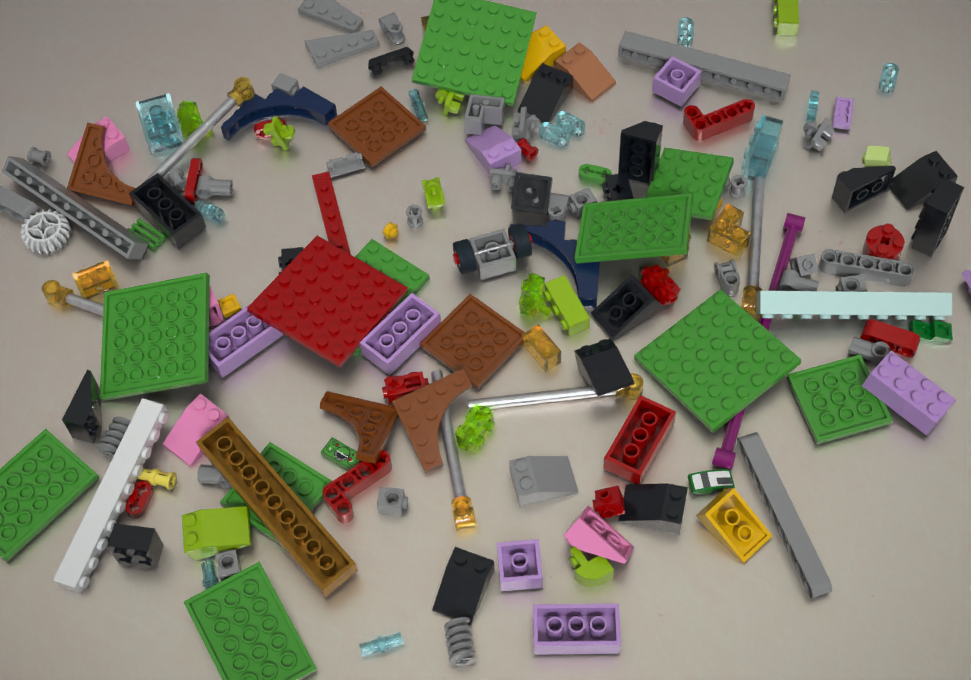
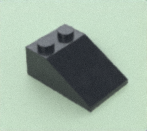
[518,63,573,125]
[890,151,958,210]
[832,166,896,213]
[591,274,662,339]
[574,339,635,396]
[62,370,102,444]
[619,483,688,534]
[432,547,495,625]

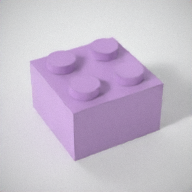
[652,56,702,107]
[497,539,543,591]

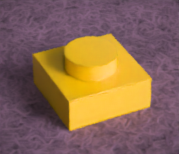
[217,293,242,318]

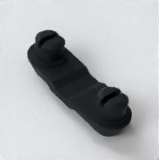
[368,47,415,76]

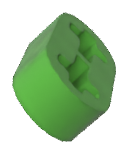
[578,164,612,186]

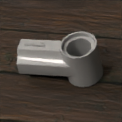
[196,175,233,199]
[778,269,819,291]
[848,337,890,366]
[197,464,232,489]

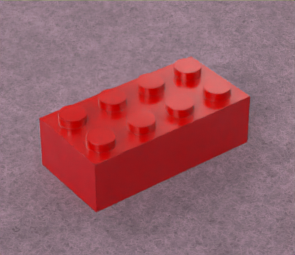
[603,395,676,484]

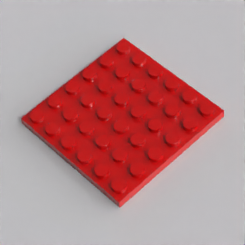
[247,235,408,368]

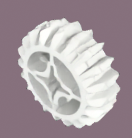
[20,208,71,255]

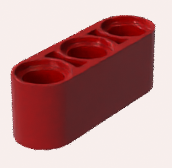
[860,319,920,358]

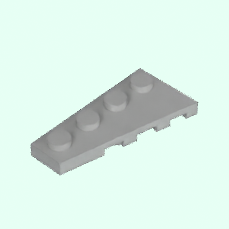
[298,0,364,33]
[305,30,380,68]

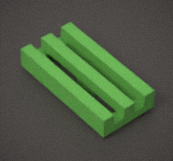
[128,218,166,251]

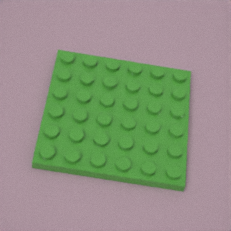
[412,0,537,107]
[100,273,210,401]
[634,289,801,433]

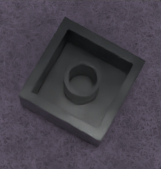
[511,172,553,215]
[108,523,164,569]

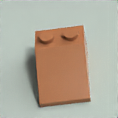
[555,42,616,102]

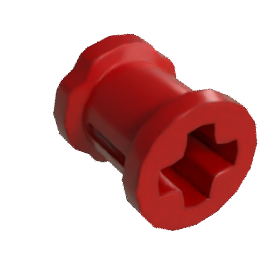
[517,138,539,161]

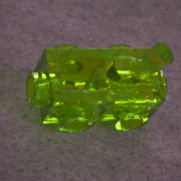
[177,101,213,138]
[519,273,552,318]
[455,404,495,451]

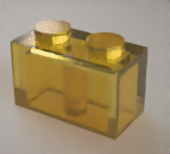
[72,260,119,299]
[523,325,561,372]

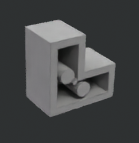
[464,94,505,135]

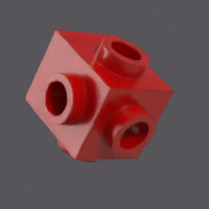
[592,486,625,519]

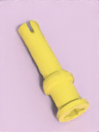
[137,468,177,490]

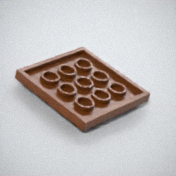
[328,86,426,168]
[420,294,528,389]

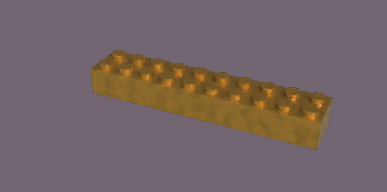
[196,417,358,597]

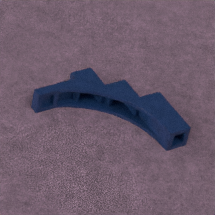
[221,86,337,141]
[510,220,600,308]

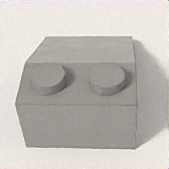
[509,456,578,507]

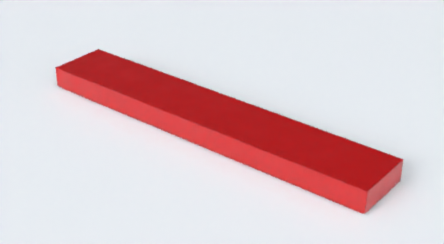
[312,171,351,255]

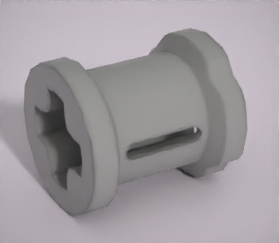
[27,147,51,166]
[168,168,187,192]
[729,175,747,199]
[406,205,423,228]

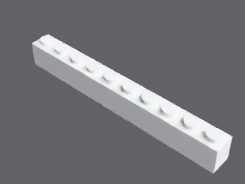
[53,398,169,594]

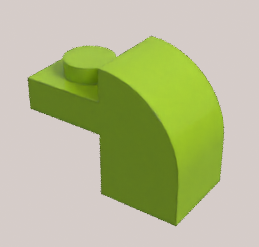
[568,546,614,587]

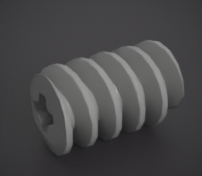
[97,417,131,460]
[444,617,476,666]

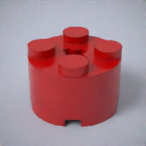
[862,223,905,260]

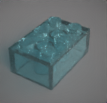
[136,93,184,154]
[742,115,783,182]

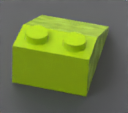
[182,506,252,561]

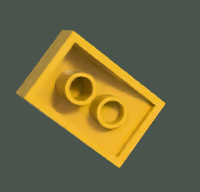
[521,25,566,82]
[696,488,773,563]

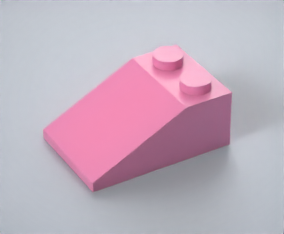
[67,116,130,163]
[163,394,229,467]
[563,506,634,564]

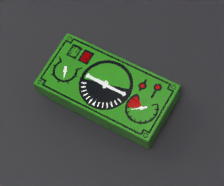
[321,437,362,471]

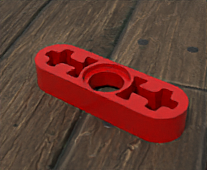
[184,158,203,203]

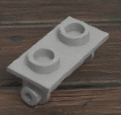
[326,152,365,177]

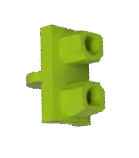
[435,89,464,116]
[263,116,295,150]
[421,177,446,211]

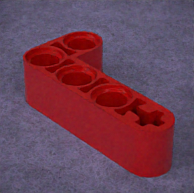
[683,99,755,141]
[322,450,392,524]

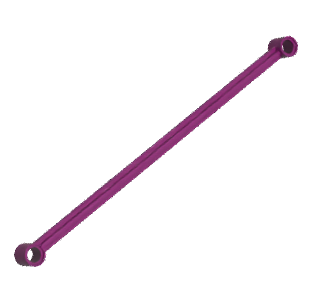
[712,213,806,470]

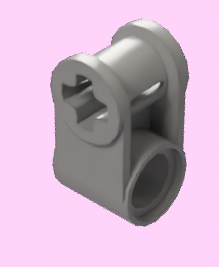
[378,12,405,44]
[547,193,569,221]
[714,259,740,296]

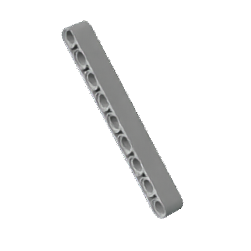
[737,432,832,598]

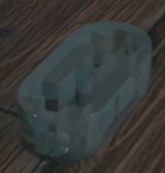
[677,17,694,47]
[879,63,899,93]
[806,90,820,121]
[555,111,585,137]
[539,122,570,147]
[194,200,226,224]

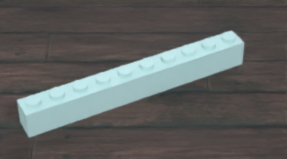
[756,291,952,320]

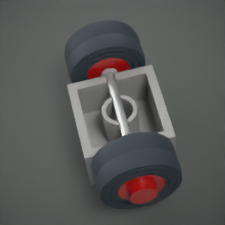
[452,224,532,280]

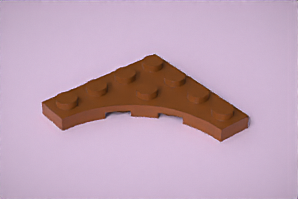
[67,122,135,207]
[392,368,472,473]
[320,391,399,464]

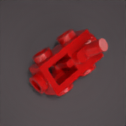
[641,265,681,306]
[382,371,429,403]

